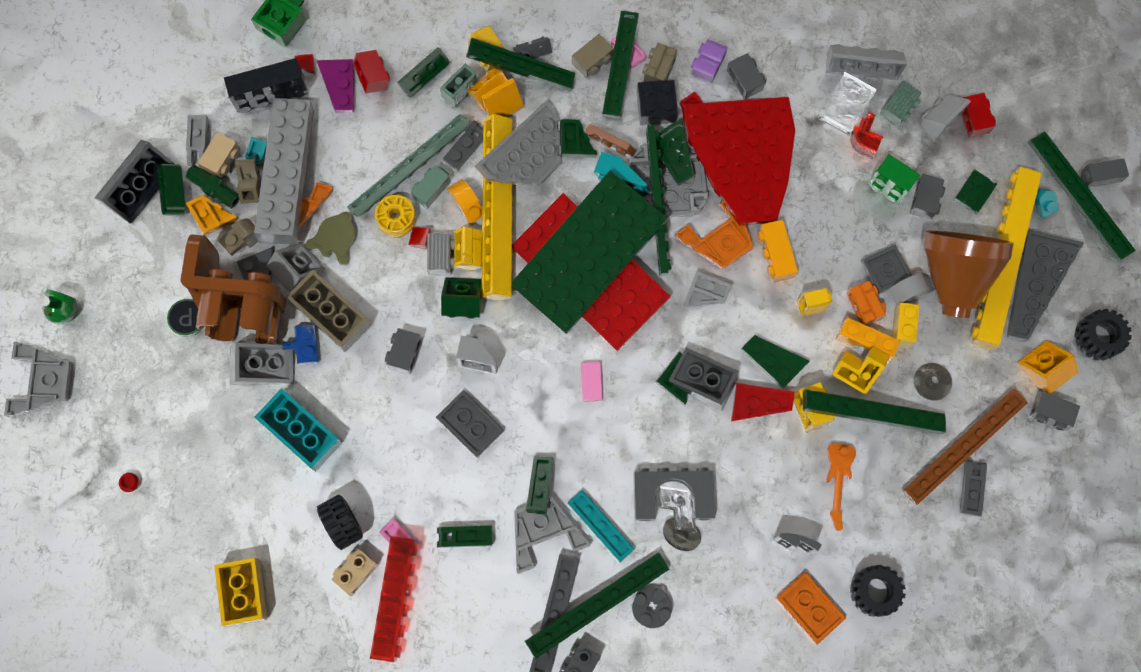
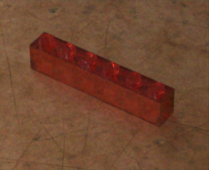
[370,536,419,662]

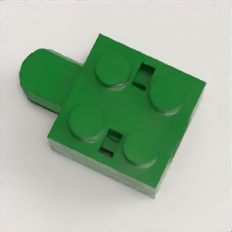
[251,0,306,47]

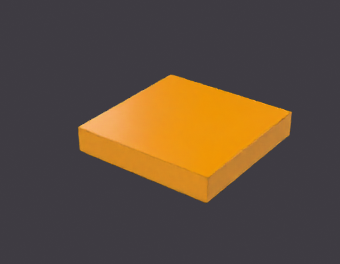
[481,78,524,117]

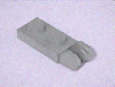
[186,115,208,166]

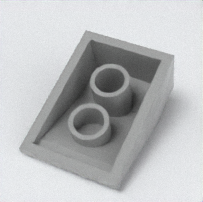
[230,343,293,385]

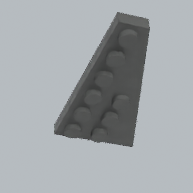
[1007,229,1084,342]

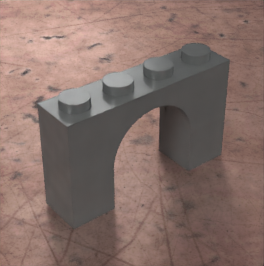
[633,467,715,521]

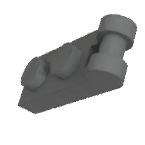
[443,120,483,171]
[960,460,987,517]

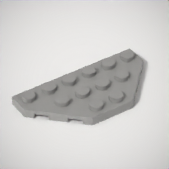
[474,100,561,187]

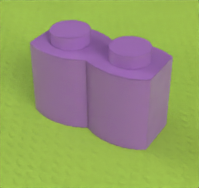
[691,39,728,83]

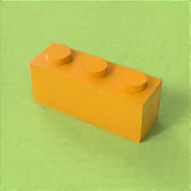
[757,220,798,283]

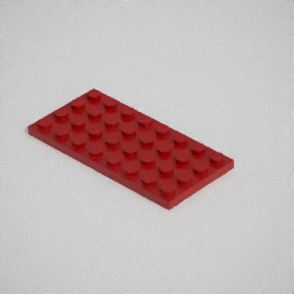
[512,193,671,352]

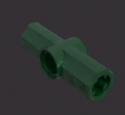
[185,165,240,209]

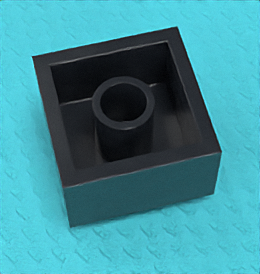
[636,80,678,125]

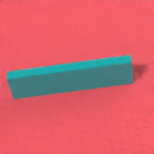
[567,490,635,563]

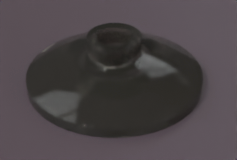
[913,363,952,401]
[663,517,701,551]

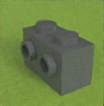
[559,643,601,672]

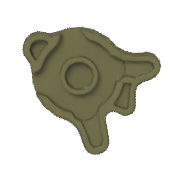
[305,212,356,266]

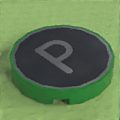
[167,299,202,337]

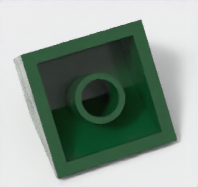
[441,277,482,319]

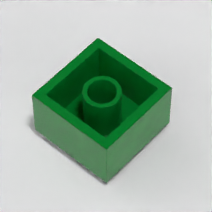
[868,154,920,205]

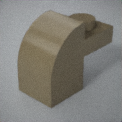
[235,159,261,204]
[218,218,258,256]

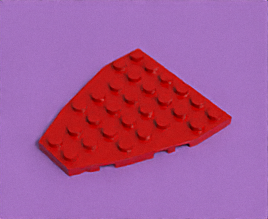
[681,97,795,226]

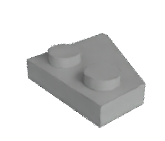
[683,271,732,307]

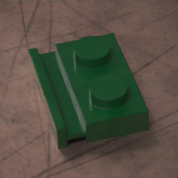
[954,169,997,215]

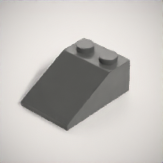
[669,347,739,411]

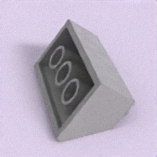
[826,44,907,80]

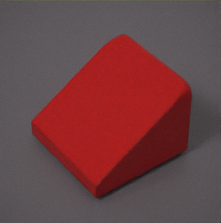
[408,227,431,249]

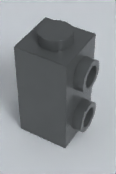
[1081,158,1129,188]

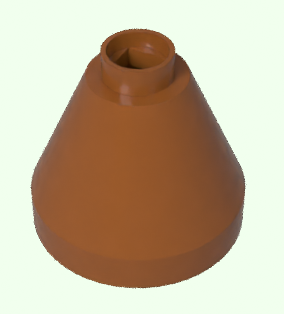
[923,230,1014,318]

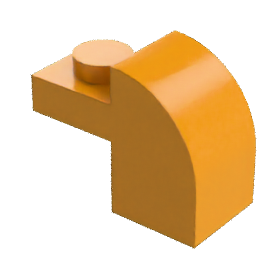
[446,179,483,224]

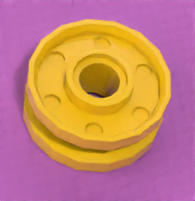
[375,195,416,237]

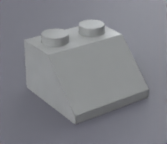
[919,95,971,140]
[266,242,325,293]
[456,334,497,374]

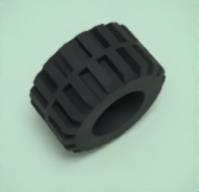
[1075,309,1132,361]
[317,494,363,550]
[850,565,906,617]

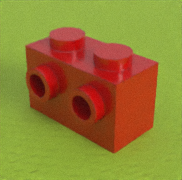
[353,50,390,94]
[961,92,996,138]

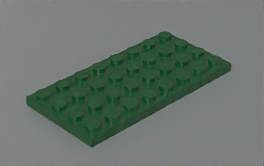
[511,170,668,334]

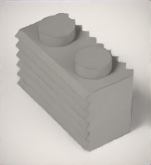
[427,233,455,274]

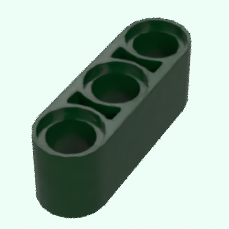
[158,163,185,216]

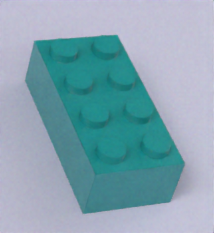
[254,388,342,472]

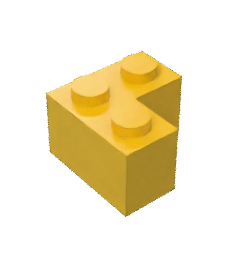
[832,347,890,395]

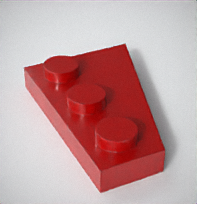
[731,383,795,421]

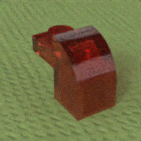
[850,113,883,159]

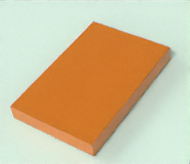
[776,572,846,645]

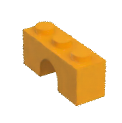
[835,317,901,363]

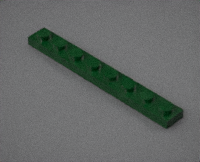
[646,124,671,276]
[1028,131,1136,262]
[803,389,946,434]
[524,552,670,659]

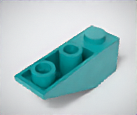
[594,152,650,193]

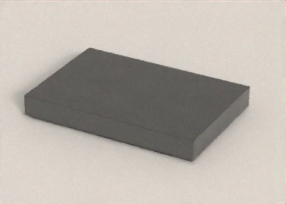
[436,390,505,458]

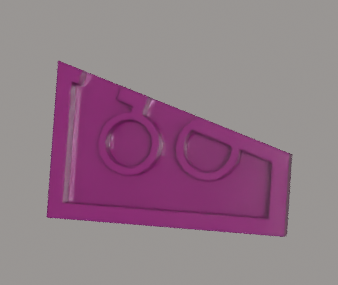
[316,59,354,113]

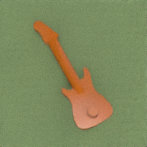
[826,443,856,531]

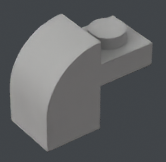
[889,273,934,305]

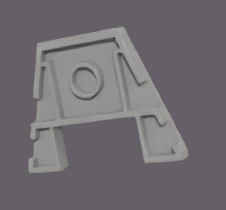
[4,342,72,417]
[514,497,590,574]

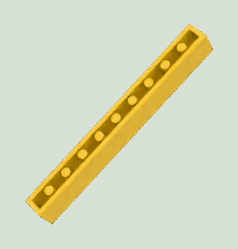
[482,114,513,301]
[970,166,1042,350]

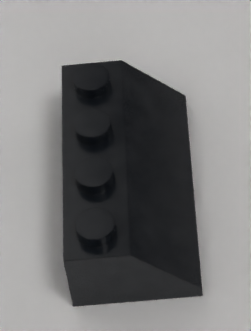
[94,140,175,224]

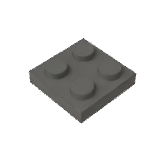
[861,244,913,295]

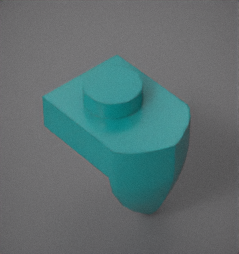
[244,137,267,165]
[1035,189,1059,218]

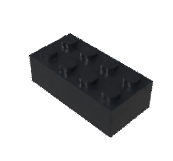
[224,58,309,112]

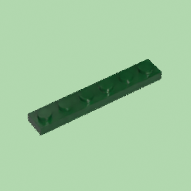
[602,11,639,119]
[466,38,575,92]

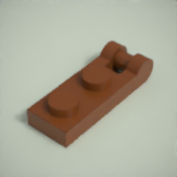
[586,125,636,157]

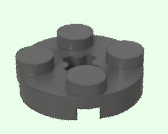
[632,587,672,629]

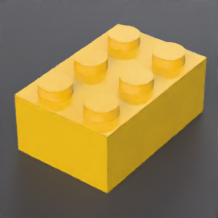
[214,557,268,627]

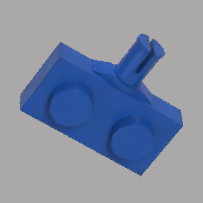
[282,325,318,365]

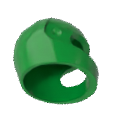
[42,289,76,324]

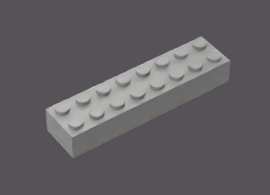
[254,98,314,245]

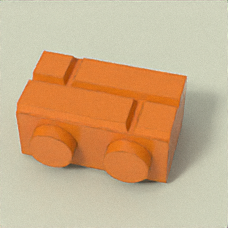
[846,281,887,326]

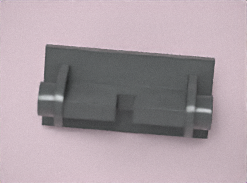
[513,36,552,59]

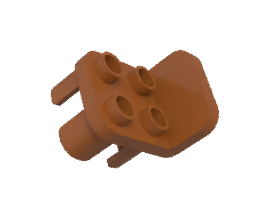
[181,234,286,344]

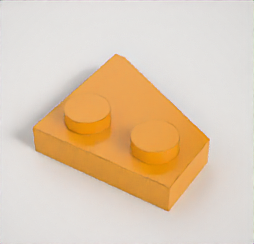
[186,195,237,236]

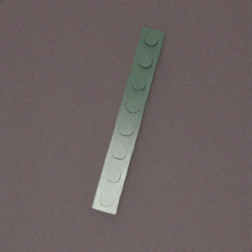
[347,114,471,217]

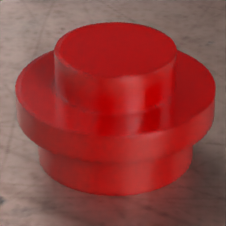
[119,473,139,493]

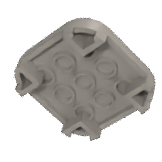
[630,142,708,218]

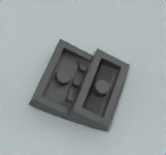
[773,533,822,554]

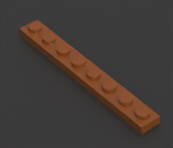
[902,389,1028,505]

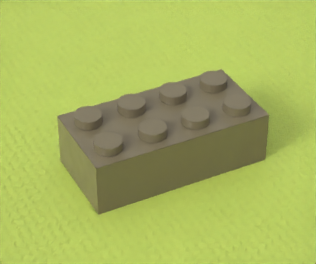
[286,270,371,352]

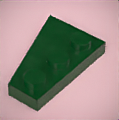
[656,118,694,186]
[741,335,810,389]

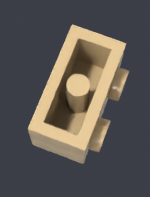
[198,132,240,180]
[331,549,379,596]

